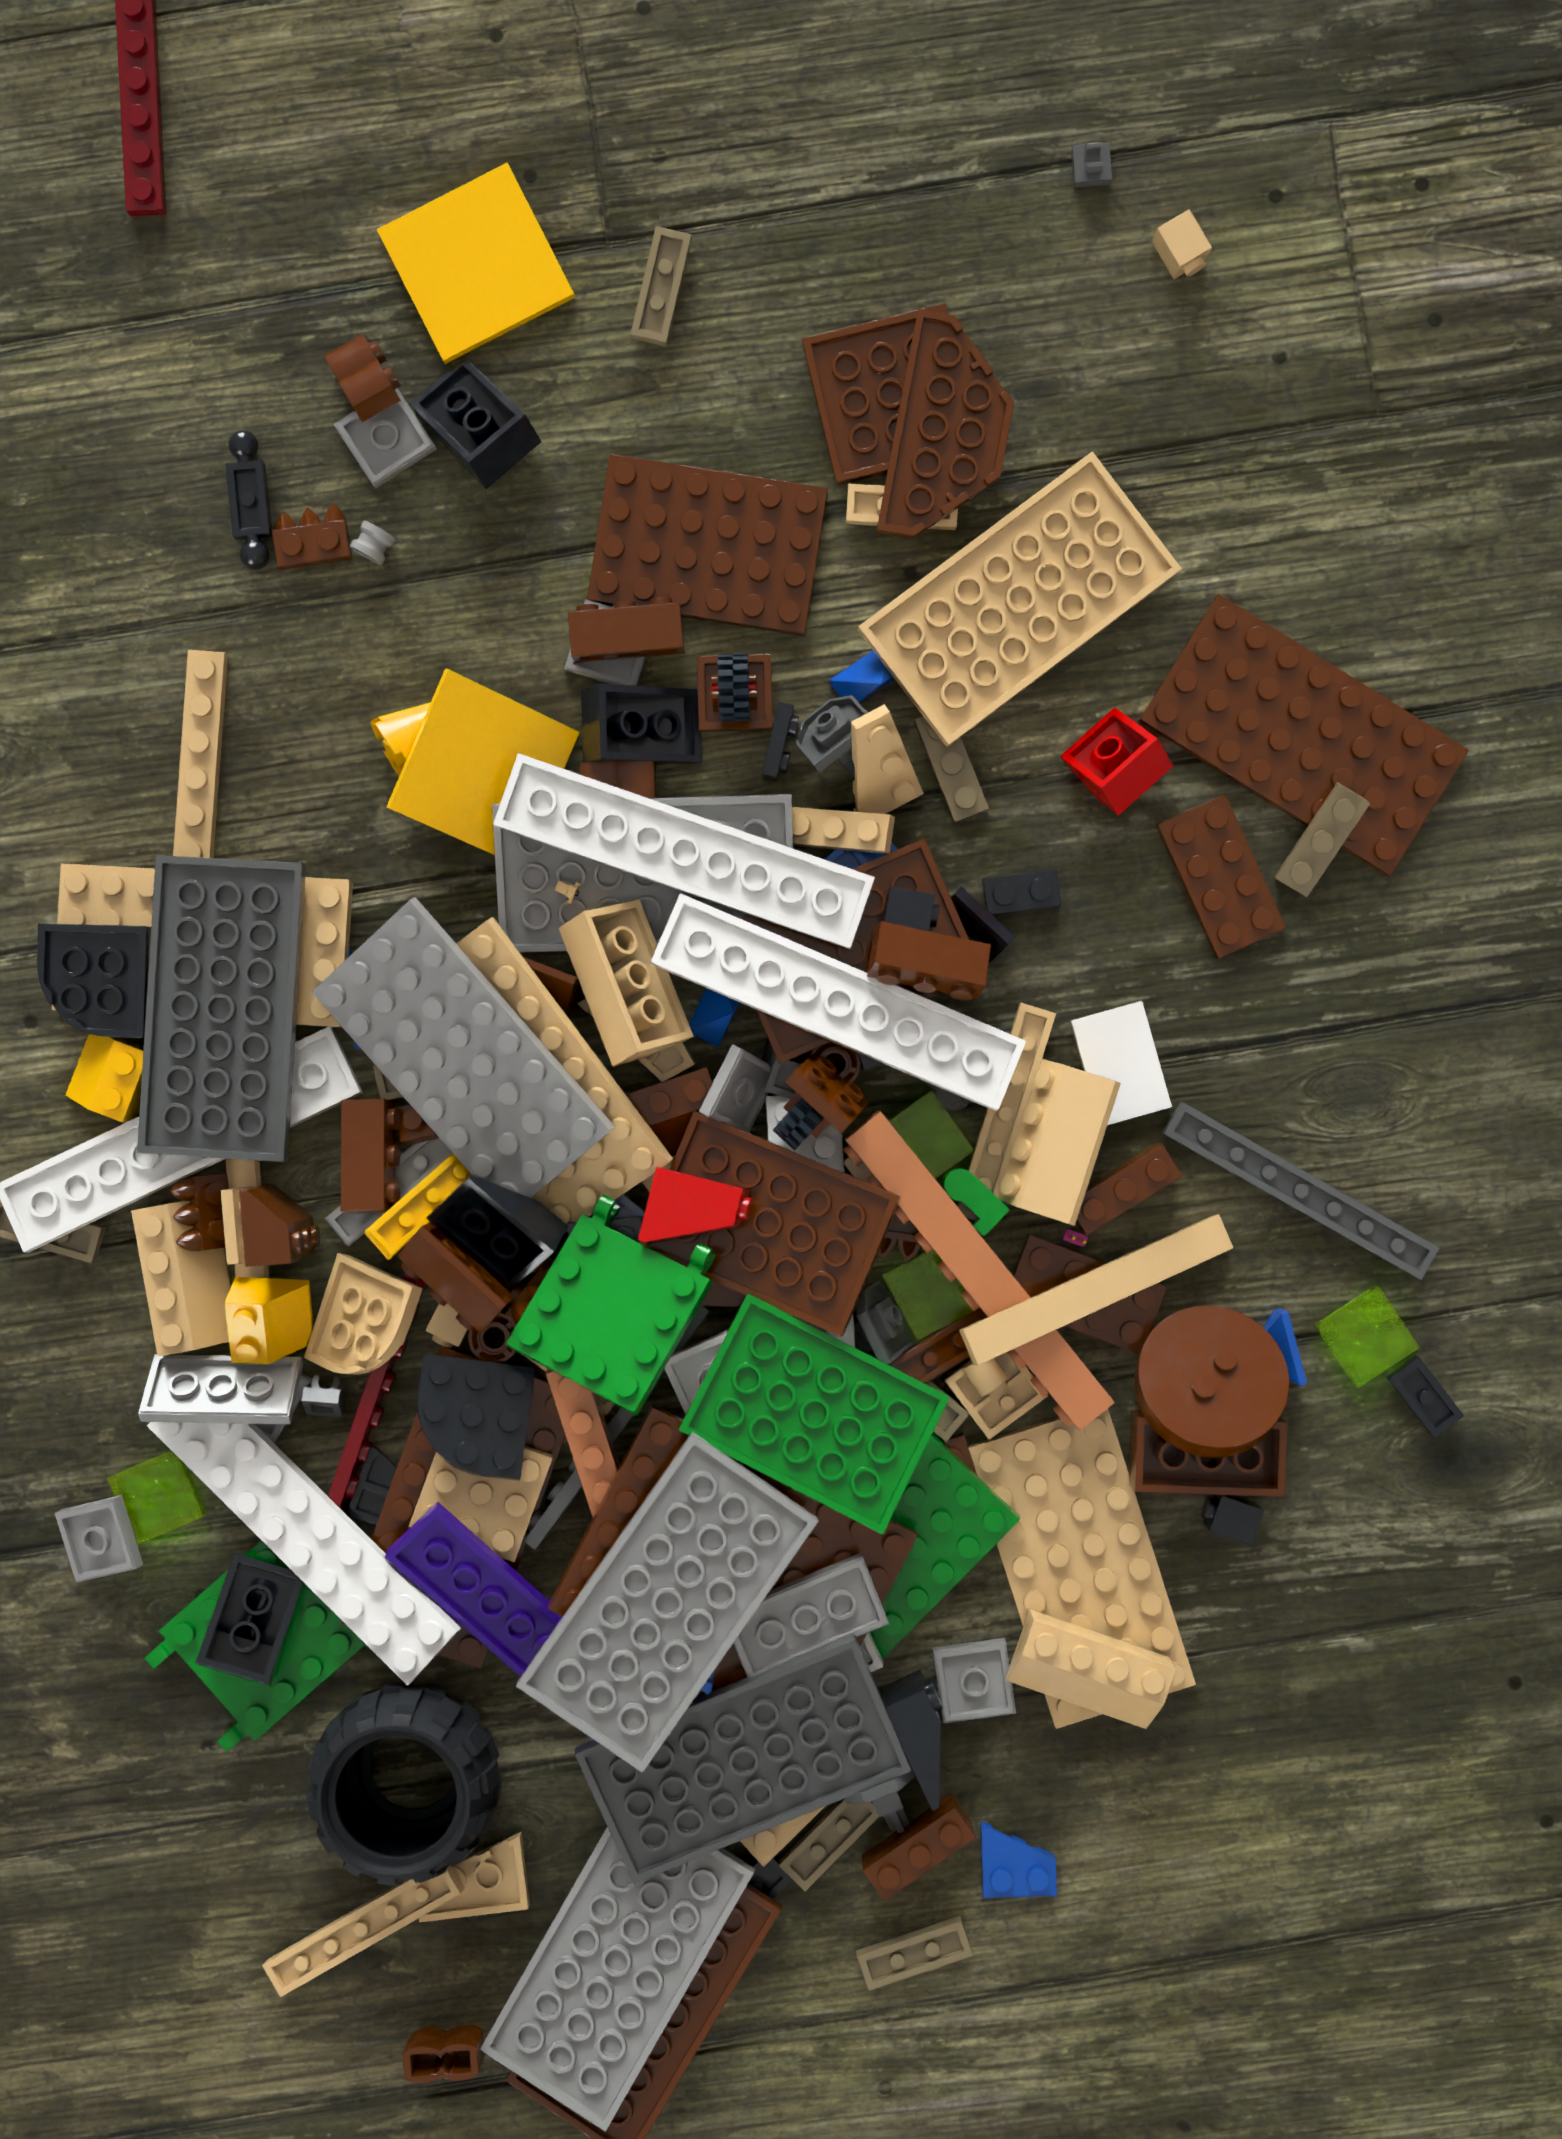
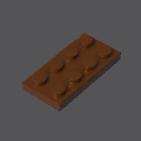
[1156,794,1286,959]
[1013,1234,1168,1355]

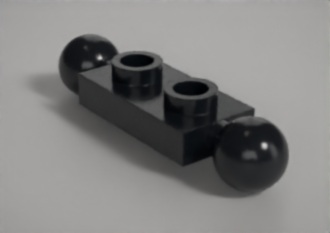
[225,430,273,570]

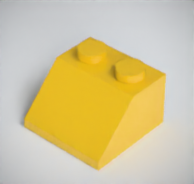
[66,1034,144,1123]
[225,1276,313,1364]

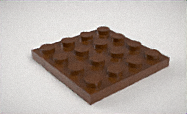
[802,303,948,486]

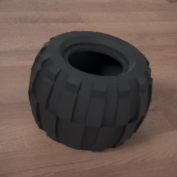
[306,1682,502,1886]

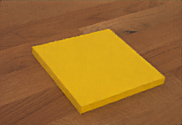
[376,162,575,364]
[386,669,580,855]

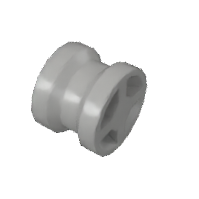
[349,520,396,566]

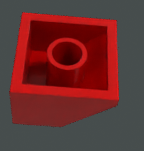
[1060,707,1173,816]

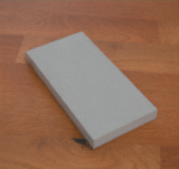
[138,1354,303,1424]
[734,1552,889,1678]

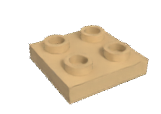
[944,1352,1048,1440]

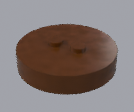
[1134,1306,1289,1458]

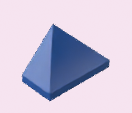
[829,651,896,704]
[689,988,740,1047]
[1263,1308,1307,1386]

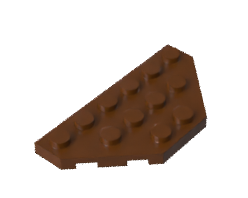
[876,309,1014,539]

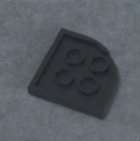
[37,923,151,1038]
[417,1353,535,1481]

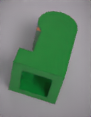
[942,1168,1010,1236]

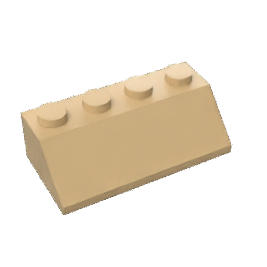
[559,899,694,1066]
[997,1059,1121,1226]
[131,1201,232,1357]
[1005,1609,1176,1729]

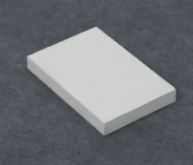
[1070,1001,1172,1125]

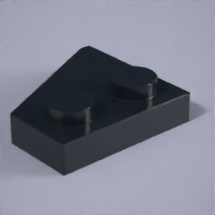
[347,1446,397,1524]

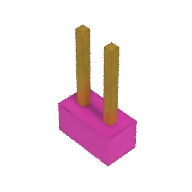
[1062,1228,1088,1247]

